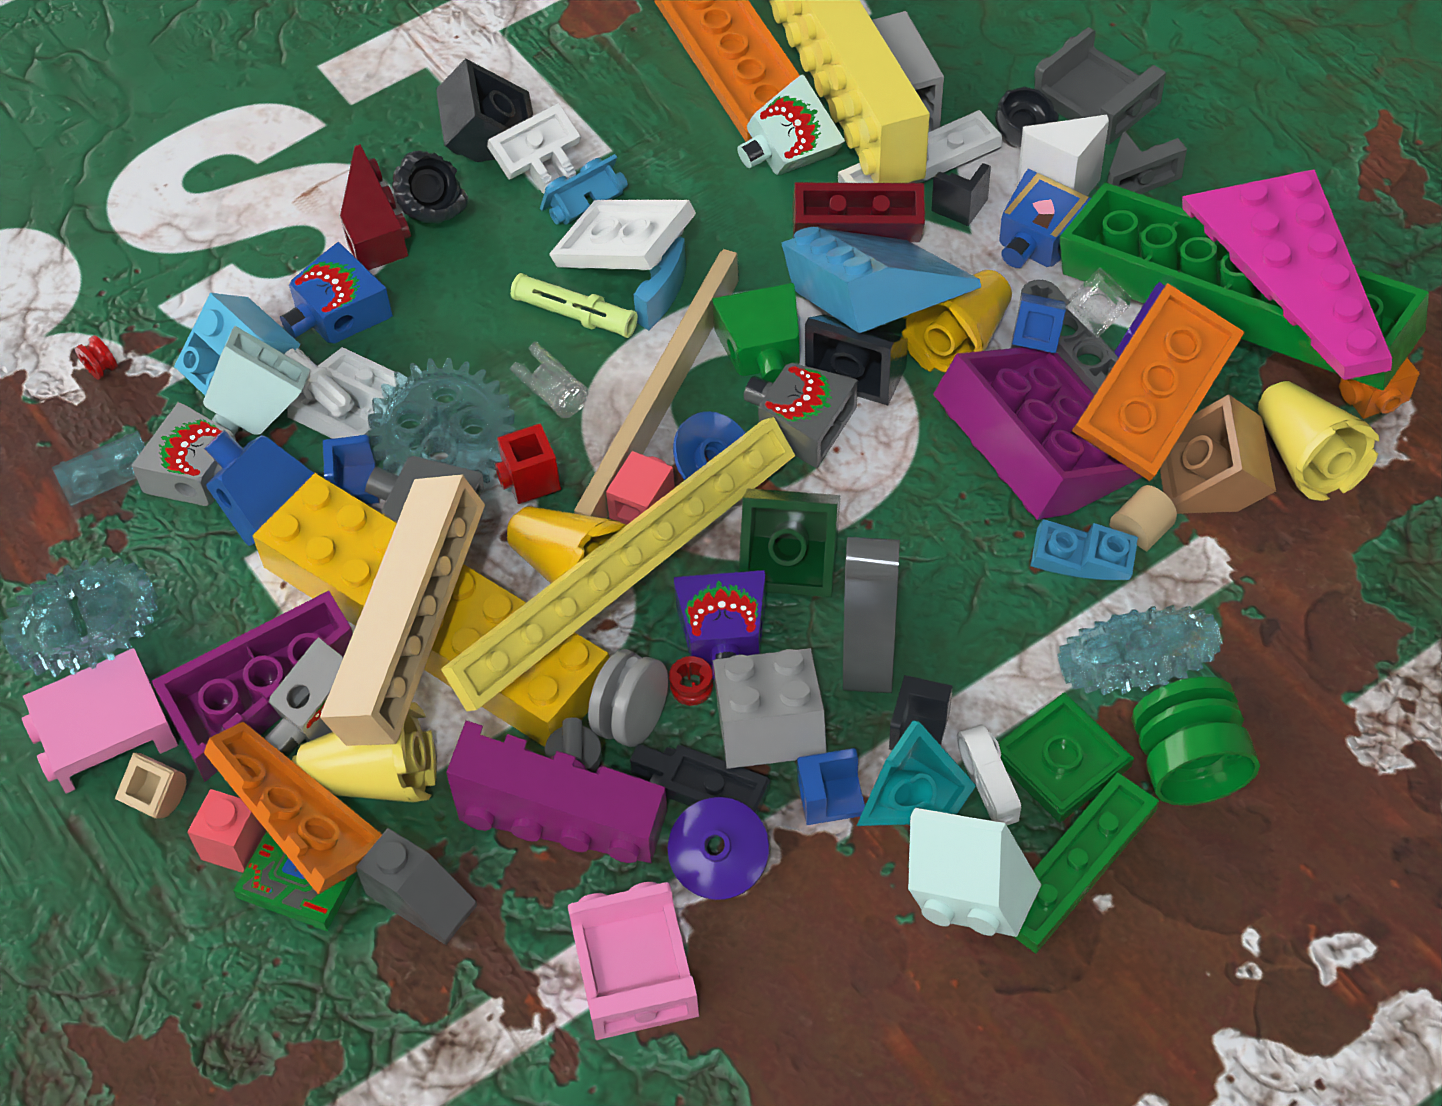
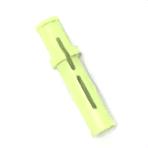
[511,273,638,338]

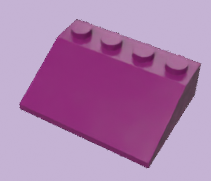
[933,347,1143,520]

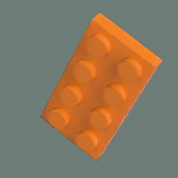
[1072,283,1245,481]

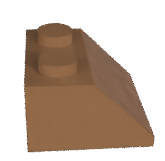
[1160,394,1276,514]

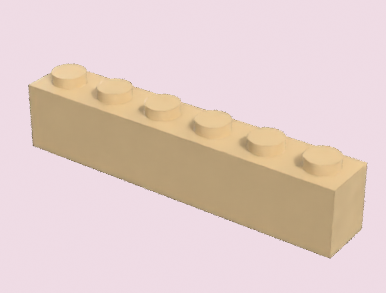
[320,474,485,746]

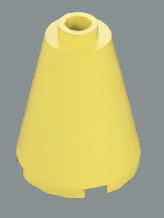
[1258,381,1379,501]
[292,702,436,803]

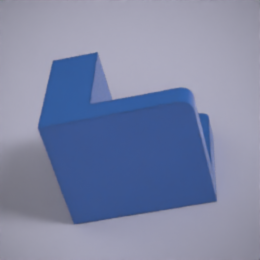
[1012,293,1066,353]
[323,435,379,505]
[797,748,865,825]

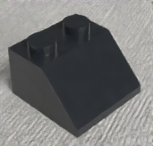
[436,58,533,162]
[805,314,908,406]

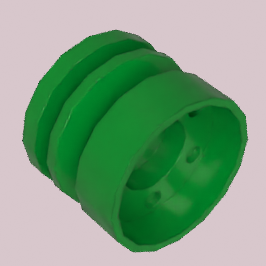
[1131,677,1260,805]

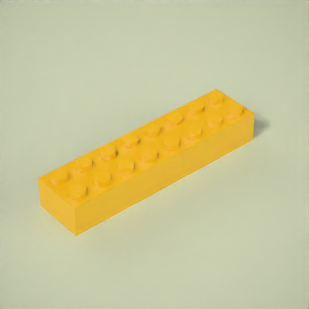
[252,473,609,747]

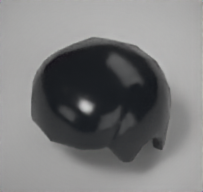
[995,87,1059,147]

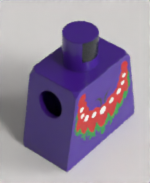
[674,570,766,680]

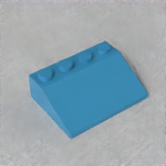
[781,227,981,333]

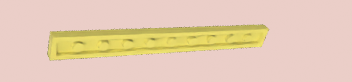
[441,417,795,711]

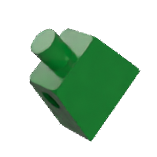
[712,283,800,383]

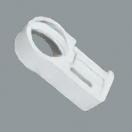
[957,725,1021,825]

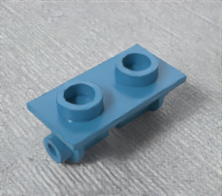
[540,154,628,224]

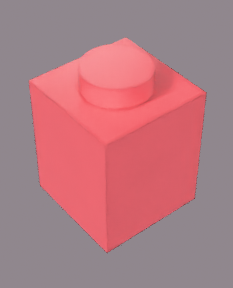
[606,451,675,525]
[187,789,266,873]

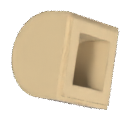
[1109,485,1177,552]
[115,753,186,818]

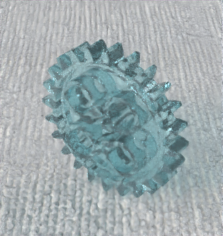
[368,358,515,484]
[0,557,158,677]
[1057,605,1222,695]

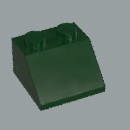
[738,488,840,597]

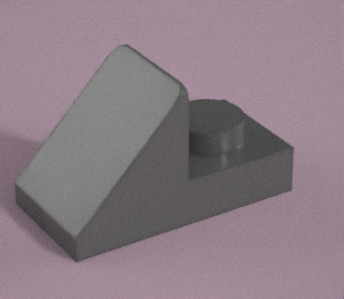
[1107,132,1187,194]

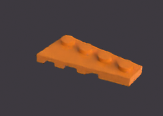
[204,722,382,895]

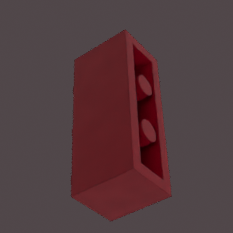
[793,182,925,242]

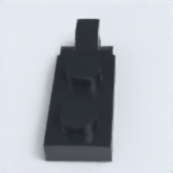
[630,744,770,815]

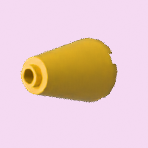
[902,270,1012,373]
[507,506,626,606]

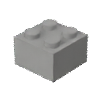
[713,648,826,769]

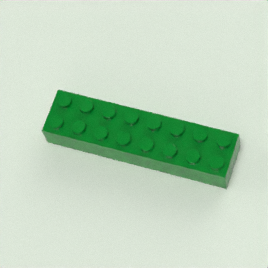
[1060,182,1429,391]

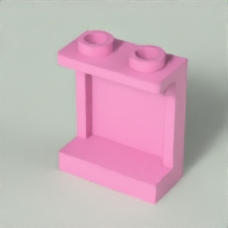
[22,648,178,794]
[568,882,699,1040]

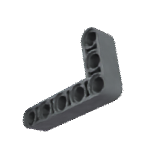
[843,537,900,693]

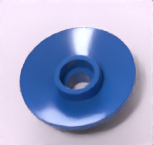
[673,411,745,480]

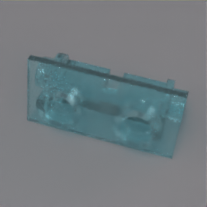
[52,431,145,506]

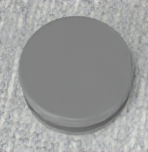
[588,649,668,747]

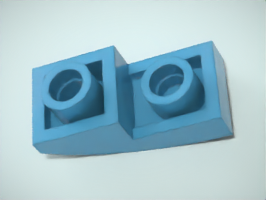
[633,236,686,331]
[1030,519,1138,580]

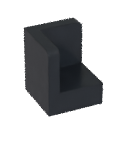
[931,163,991,226]
[889,675,953,750]

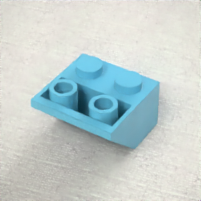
[174,293,300,395]

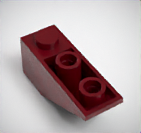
[340,144,411,270]

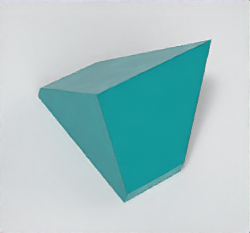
[856,721,976,826]

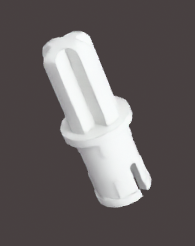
[285,348,354,417]

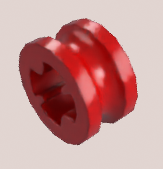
[75,335,117,380]
[669,656,713,706]

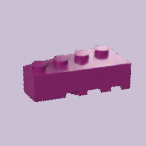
[152,591,353,782]
[446,720,668,863]

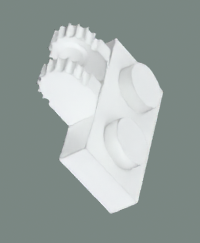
[487,103,581,193]

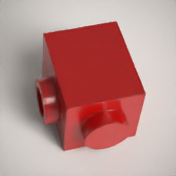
[495,423,561,504]

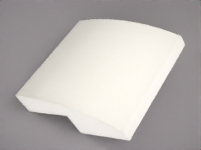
[287,347,413,441]

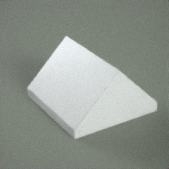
[1017,115,1109,196]

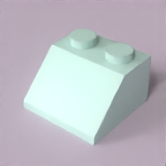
[908,808,1041,937]

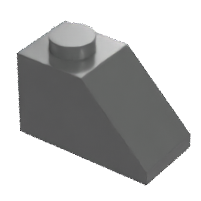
[356,828,477,945]

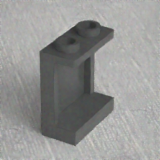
[1034,27,1166,145]

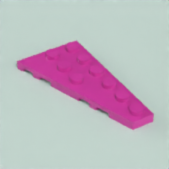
[1182,170,1392,380]

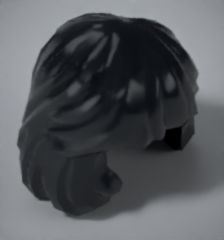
[392,150,468,224]

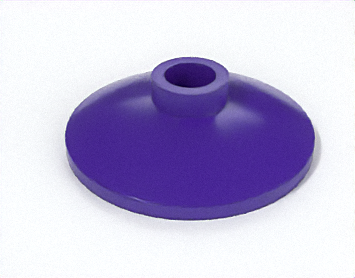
[668,797,770,900]

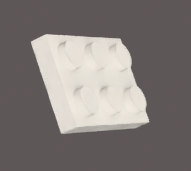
[550,200,696,270]

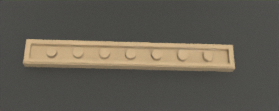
[574,249,739,519]

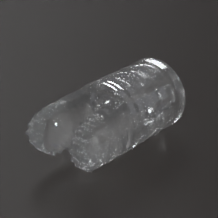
[510,341,588,418]

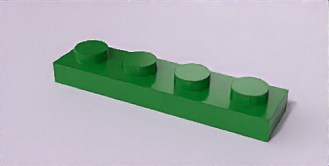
[1012,772,1159,954]

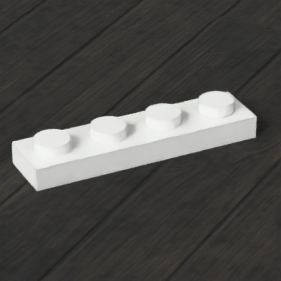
[838,110,1002,183]

